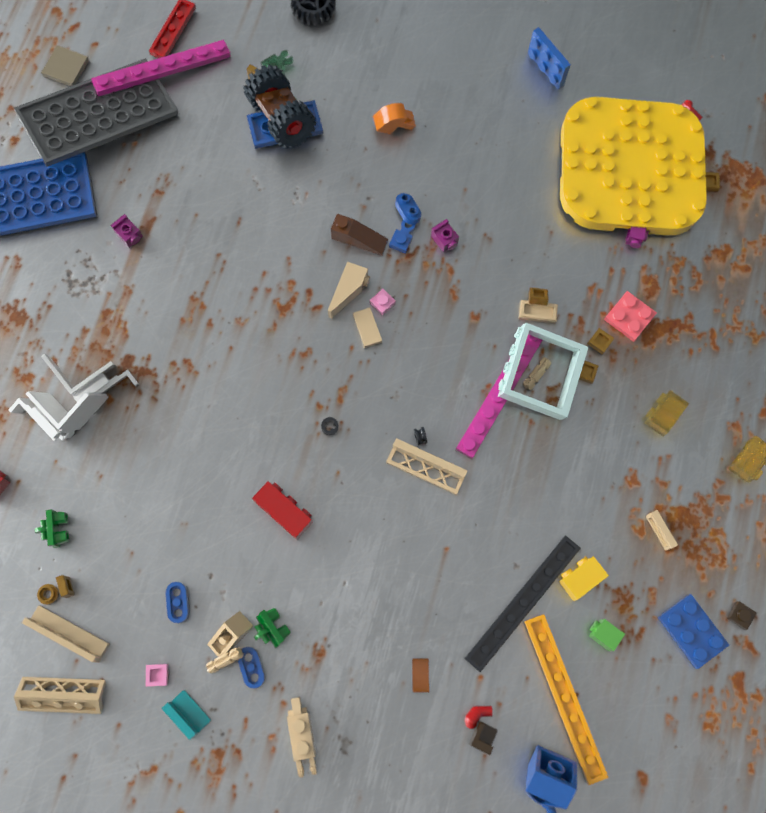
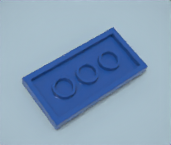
[247,100,323,149]

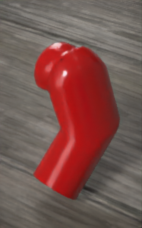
[681,100,703,121]
[465,706,493,729]

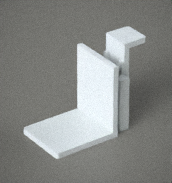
[41,354,139,402]
[9,391,108,441]

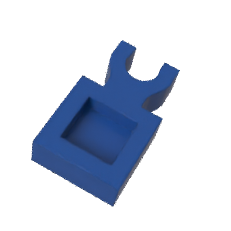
[389,220,416,254]

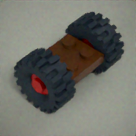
[243,65,316,149]

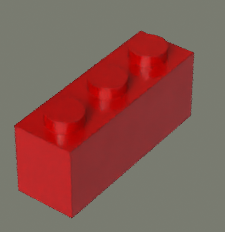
[252,481,313,540]

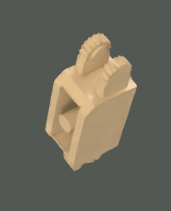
[287,697,317,778]

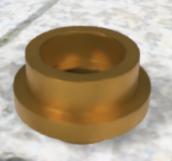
[37,584,58,605]

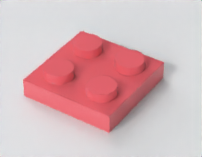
[604,291,657,342]

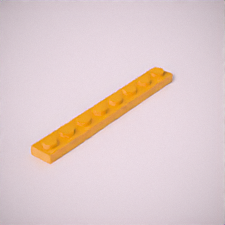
[524,614,609,785]

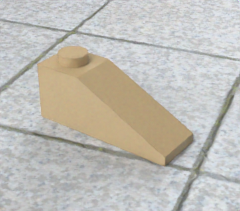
[328,262,370,318]

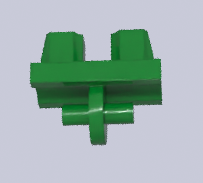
[35,509,70,548]
[254,608,291,648]

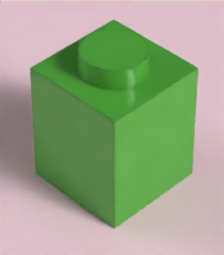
[589,619,625,651]

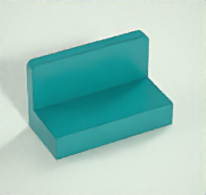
[161,690,211,740]

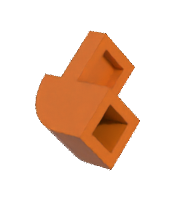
[373,103,416,134]

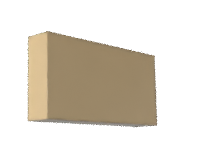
[519,300,558,324]
[353,308,382,348]
[646,510,678,551]

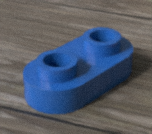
[395,193,422,225]
[166,582,189,623]
[238,647,265,688]

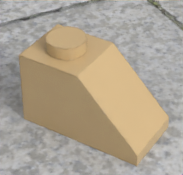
[207,611,253,657]

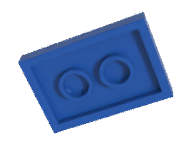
[528,27,571,89]
[657,594,729,669]

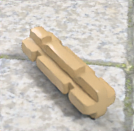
[523,357,551,390]
[206,647,243,673]

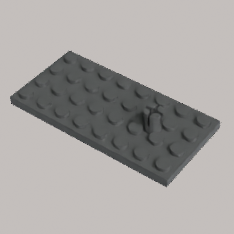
[14,58,179,167]

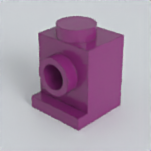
[110,214,143,248]
[431,219,459,252]
[625,227,648,249]

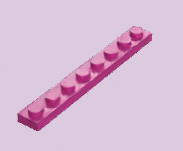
[91,39,231,97]
[456,334,543,459]

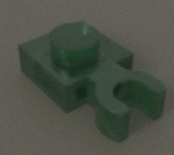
[261,50,293,71]

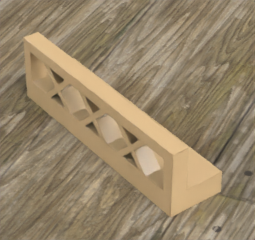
[386,438,468,495]
[22,605,110,662]
[14,677,106,714]

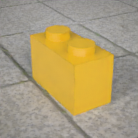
[558,556,609,601]

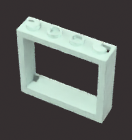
[498,323,588,420]

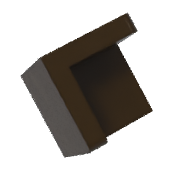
[469,721,498,755]

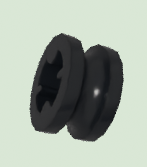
[321,417,339,435]
[414,427,428,446]

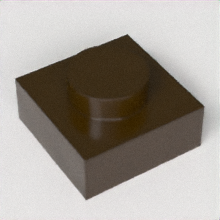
[727,601,757,630]

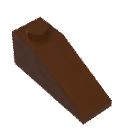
[331,214,388,256]

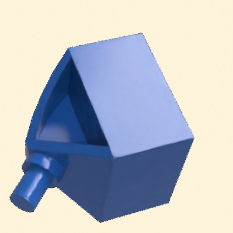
[526,745,577,813]

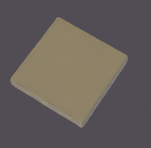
[41,45,89,86]

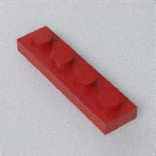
[149,0,196,58]

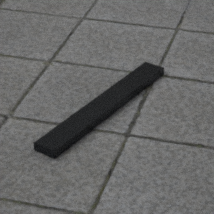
[464,535,581,672]

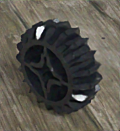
[290,0,336,26]

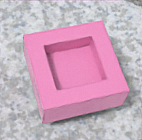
[370,289,396,315]
[146,664,168,687]

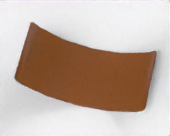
[412,658,430,692]

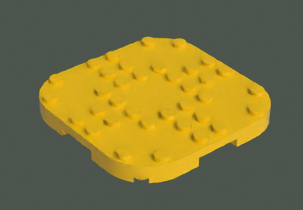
[560,97,707,236]

